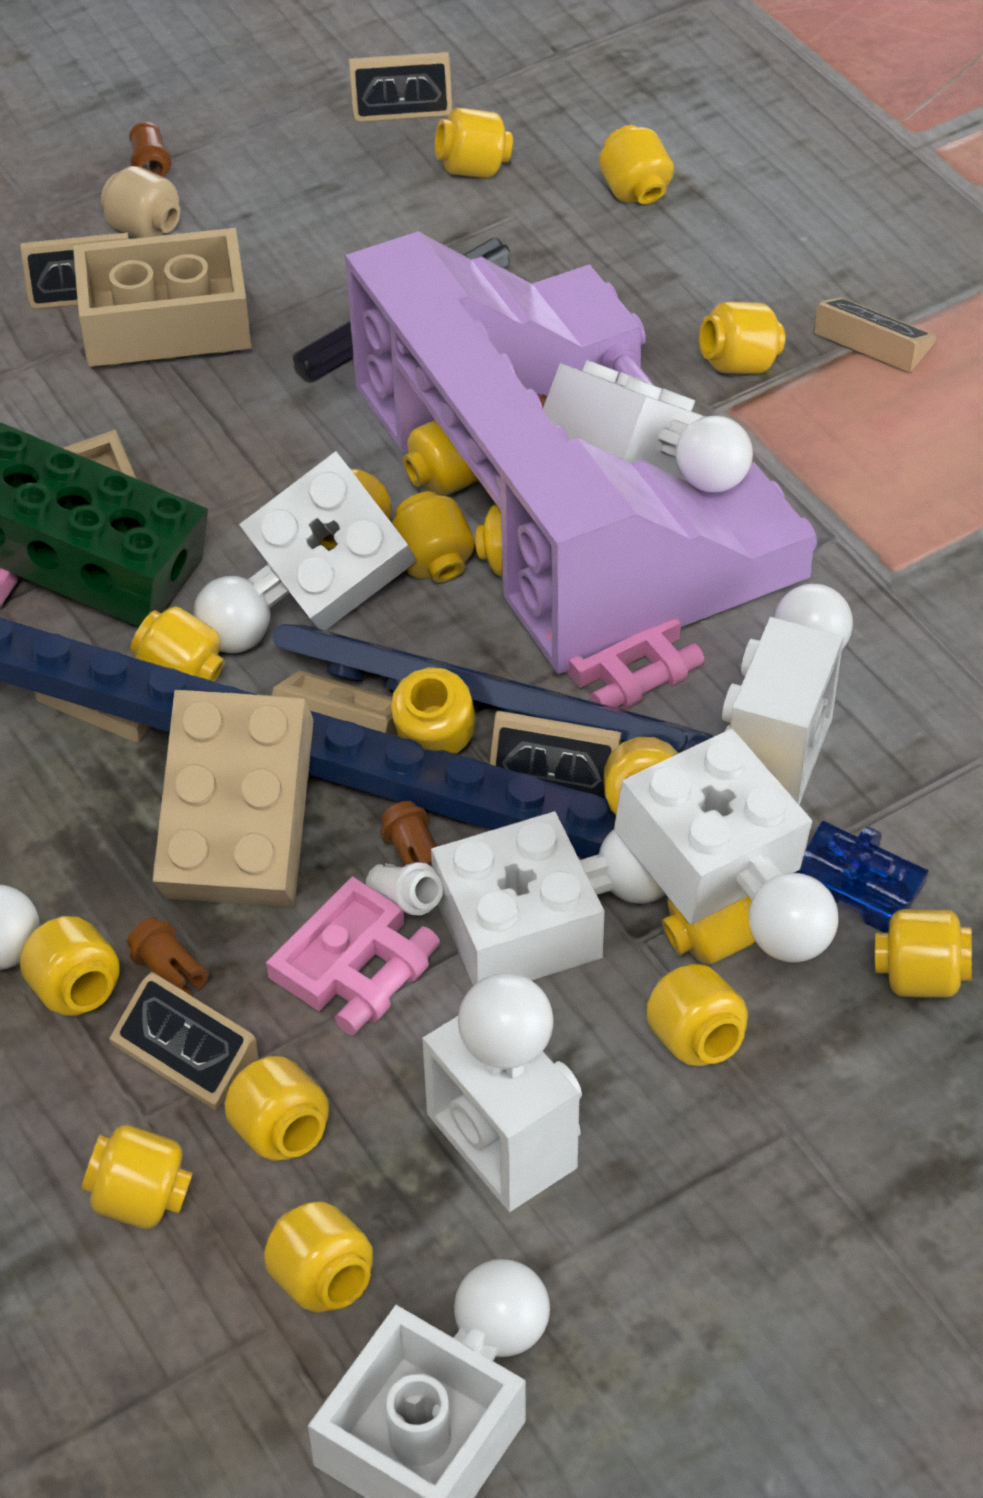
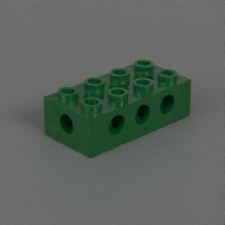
[0,422,208,627]

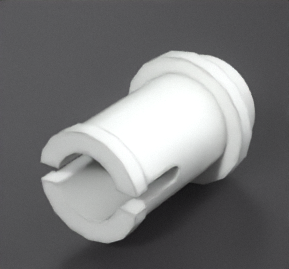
[366,862,443,916]

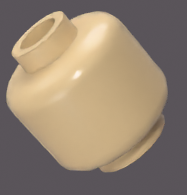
[101,166,181,239]

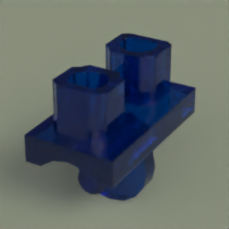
[794,820,929,933]

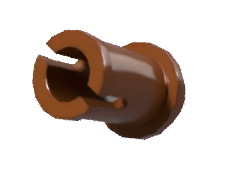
[129,122,171,177]
[380,801,438,867]
[127,917,209,997]

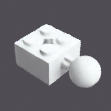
[543,360,753,493]
[193,451,417,653]
[722,584,853,804]
[614,728,838,962]
[431,811,666,986]
[423,973,582,1213]
[308,1259,550,1498]

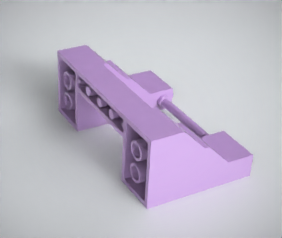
[345,231,817,674]

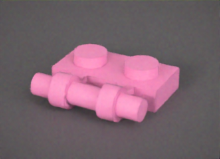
[546,619,705,709]
[266,876,440,1036]

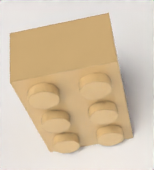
[73,228,252,367]
[152,690,314,907]

